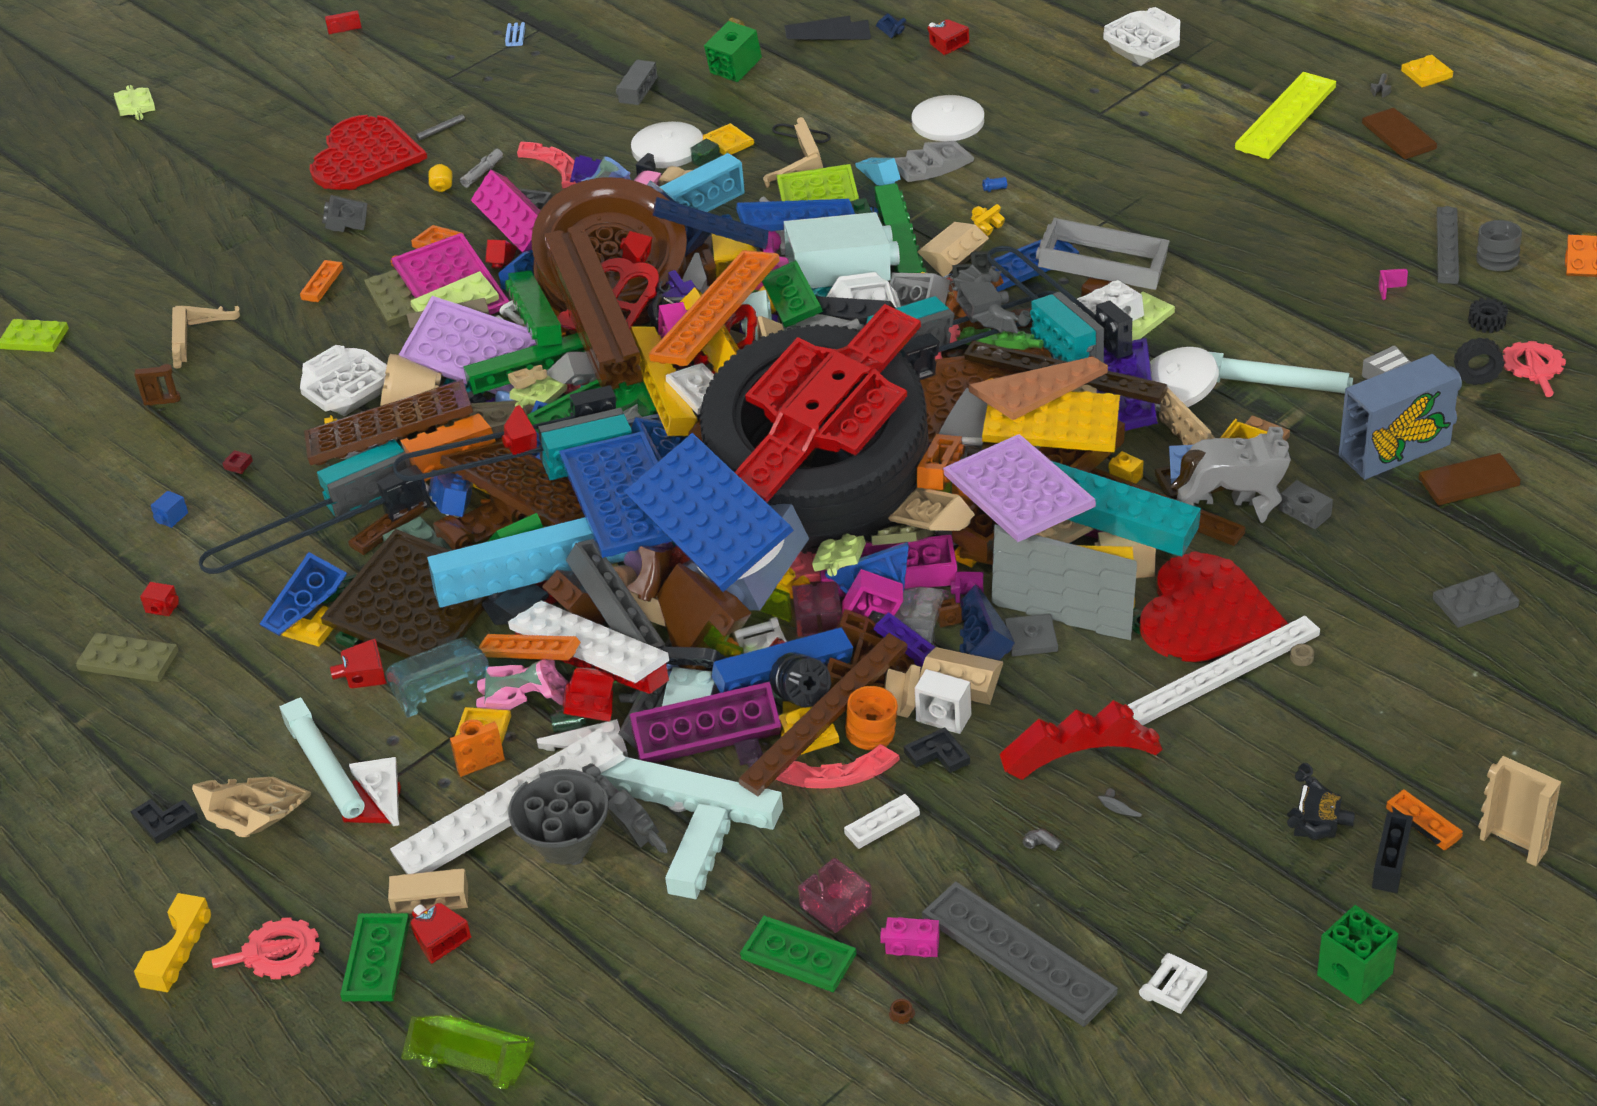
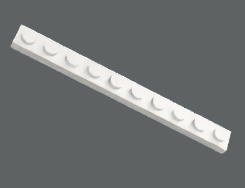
[1128,616,1320,725]

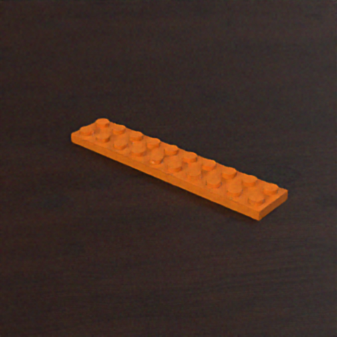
[649,250,780,366]

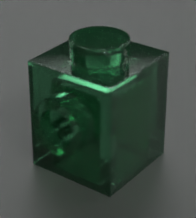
[690,138,720,167]

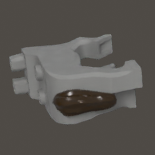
[1171,427,1291,523]

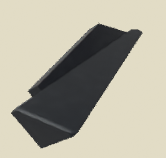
[784,16,871,40]

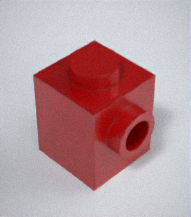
[140,582,179,616]

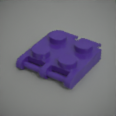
[570,155,602,183]

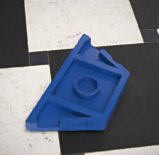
[825,542,909,594]

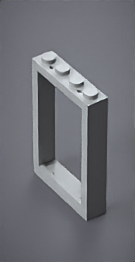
[1036,218,1170,290]

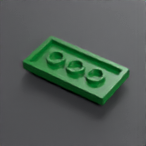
[762,260,823,328]
[340,913,410,1001]
[740,915,857,993]

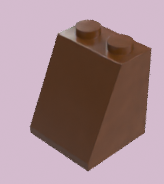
[542,570,606,625]

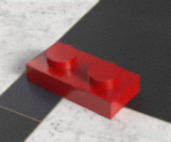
[325,10,362,34]

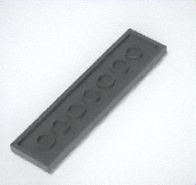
[922,882,1118,1027]

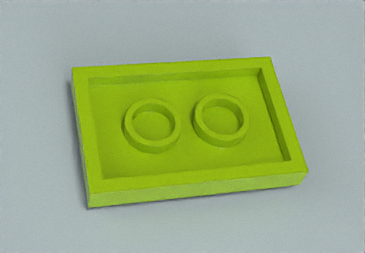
[0,319,69,352]

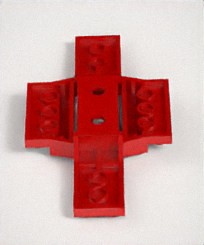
[734,304,921,503]

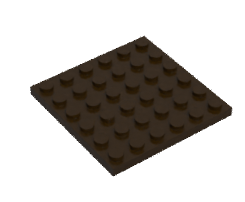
[321,529,487,671]

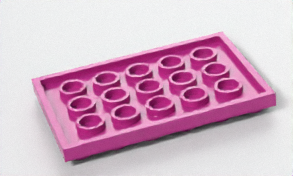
[391,233,510,315]

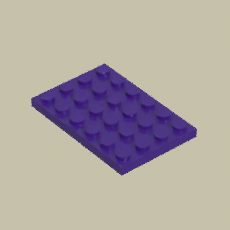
[1097,338,1158,431]

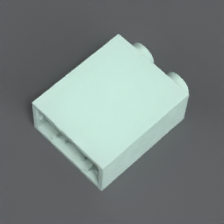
[784,212,900,288]

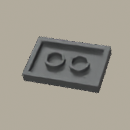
[1433,572,1519,628]

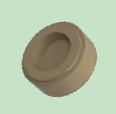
[1290,644,1314,666]

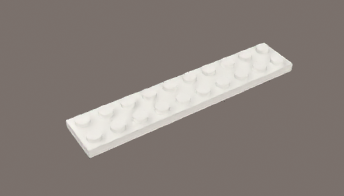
[390,728,625,874]

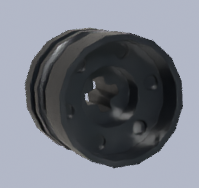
[770,652,831,708]

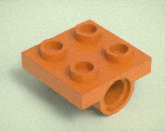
[1565,235,1597,277]
[450,720,505,777]

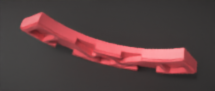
[517,142,576,189]
[775,744,899,789]

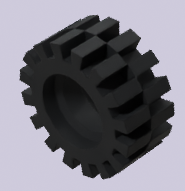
[1468,298,1508,333]

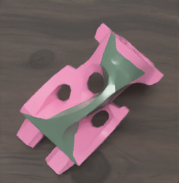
[476,659,570,710]

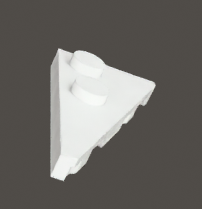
[536,719,628,757]
[349,757,399,826]

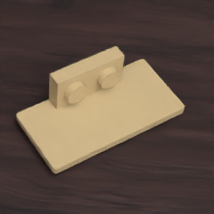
[1159,387,1215,445]

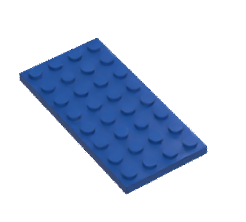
[559,431,672,558]
[624,433,794,592]

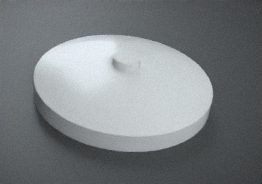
[912,95,984,141]
[631,121,704,168]
[1150,347,1219,412]

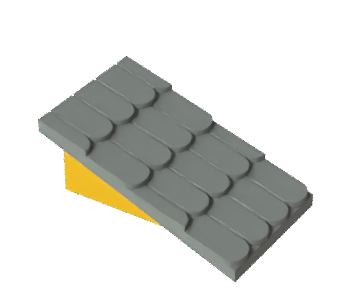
[992,525,1137,640]

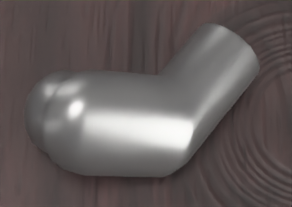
[1023,829,1062,852]

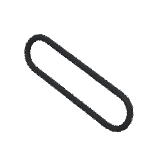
[772,123,831,143]

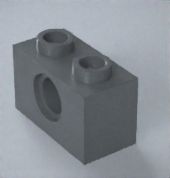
[1279,480,1333,529]

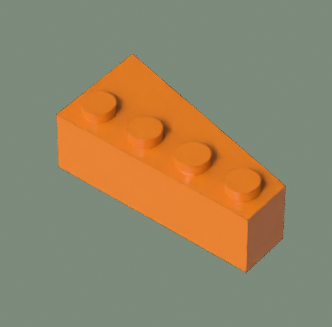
[400,414,496,482]

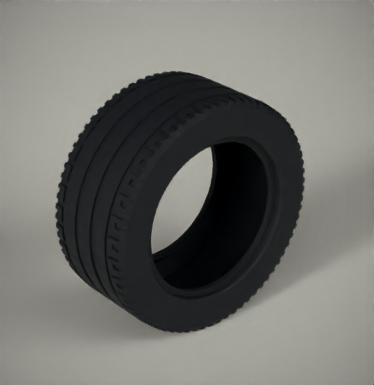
[700,324,929,554]

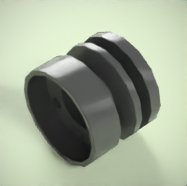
[1476,220,1522,271]

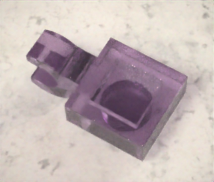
[734,737,763,768]

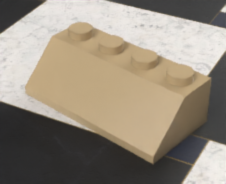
[888,488,975,531]

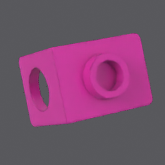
[1378,269,1408,300]

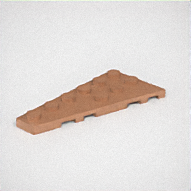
[969,357,1108,420]

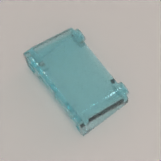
[386,637,489,718]

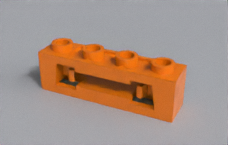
[917,434,965,490]

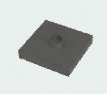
[1005,614,1058,656]

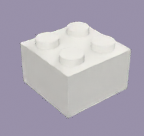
[915,669,971,734]

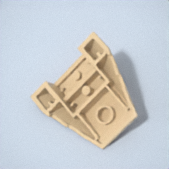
[192,776,311,837]

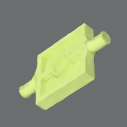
[114,85,155,120]
[509,375,567,409]
[812,534,866,577]

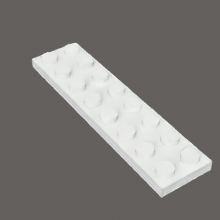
[508,601,669,683]

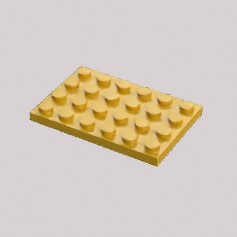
[982,391,1120,452]

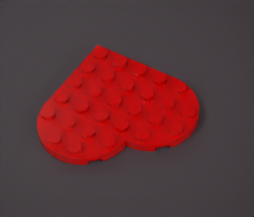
[310,115,427,190]
[1140,551,1289,662]

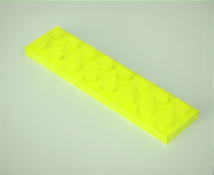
[1235,72,1336,159]

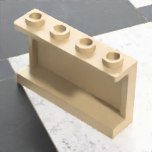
[1478,756,1561,866]

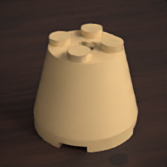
[380,354,442,406]

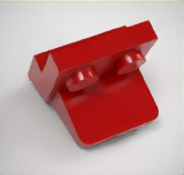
[563,668,614,722]

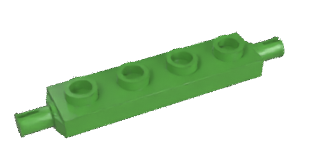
[956,327,1044,350]

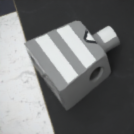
[1362,345,1410,379]

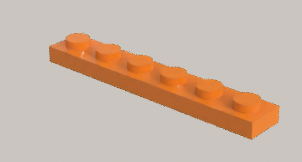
[476,634,581,660]

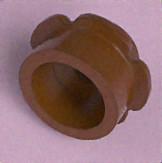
[889,999,915,1024]

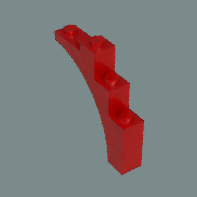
[999,700,1162,780]

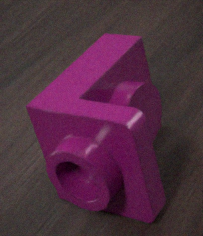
[951,572,984,603]

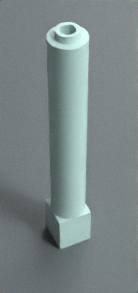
[1209,352,1353,394]
[279,697,365,819]

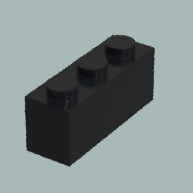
[1372,811,1413,894]

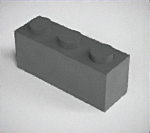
[616,60,658,105]

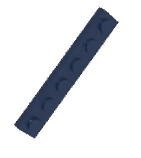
[653,197,769,249]

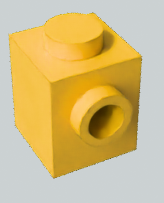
[1108,451,1143,484]

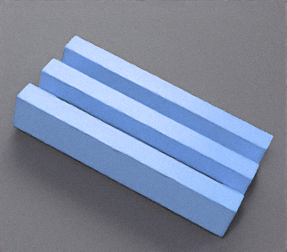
[505,22,525,47]

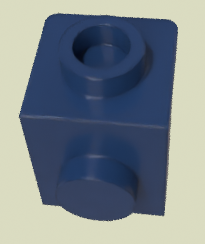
[876,13,906,39]

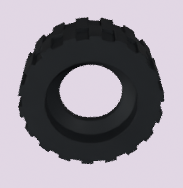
[1454,338,1504,385]

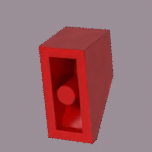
[620,231,652,264]
[485,239,517,269]
[502,405,537,455]

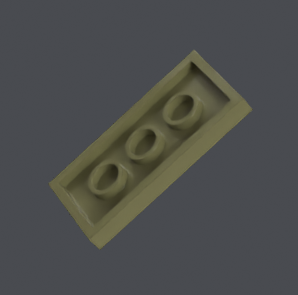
[364,270,415,327]
[872,524,936,545]
[76,633,179,682]

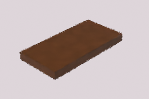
[1362,108,1437,159]
[1419,453,1521,505]

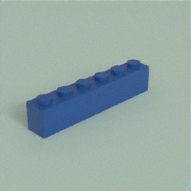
[712,627,853,693]

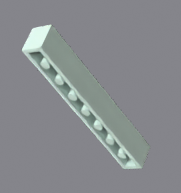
[600,757,783,830]

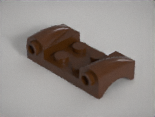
[433,494,528,550]
[627,546,685,602]

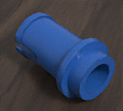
[982,177,1007,192]

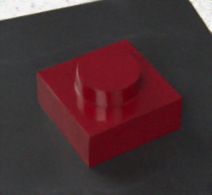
[222,450,253,474]

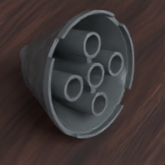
[508,769,609,865]

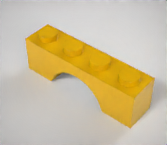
[134,893,211,992]

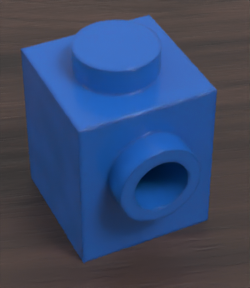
[150,491,188,528]

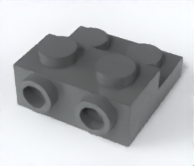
[322,195,367,232]

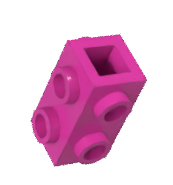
[881,917,940,957]

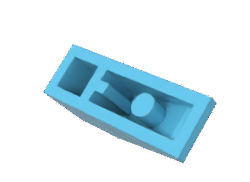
[855,157,901,185]

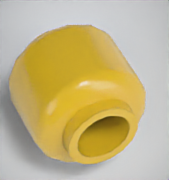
[429,164,452,192]

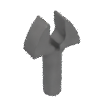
[1370,73,1391,98]

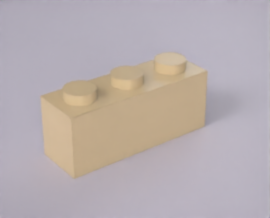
[388,869,468,914]

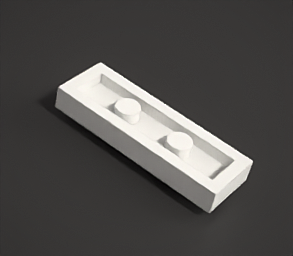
[844,794,920,849]

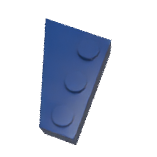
[428,470,473,517]

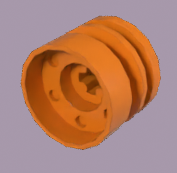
[845,686,898,750]

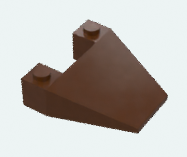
[657,563,752,671]
[827,609,922,689]

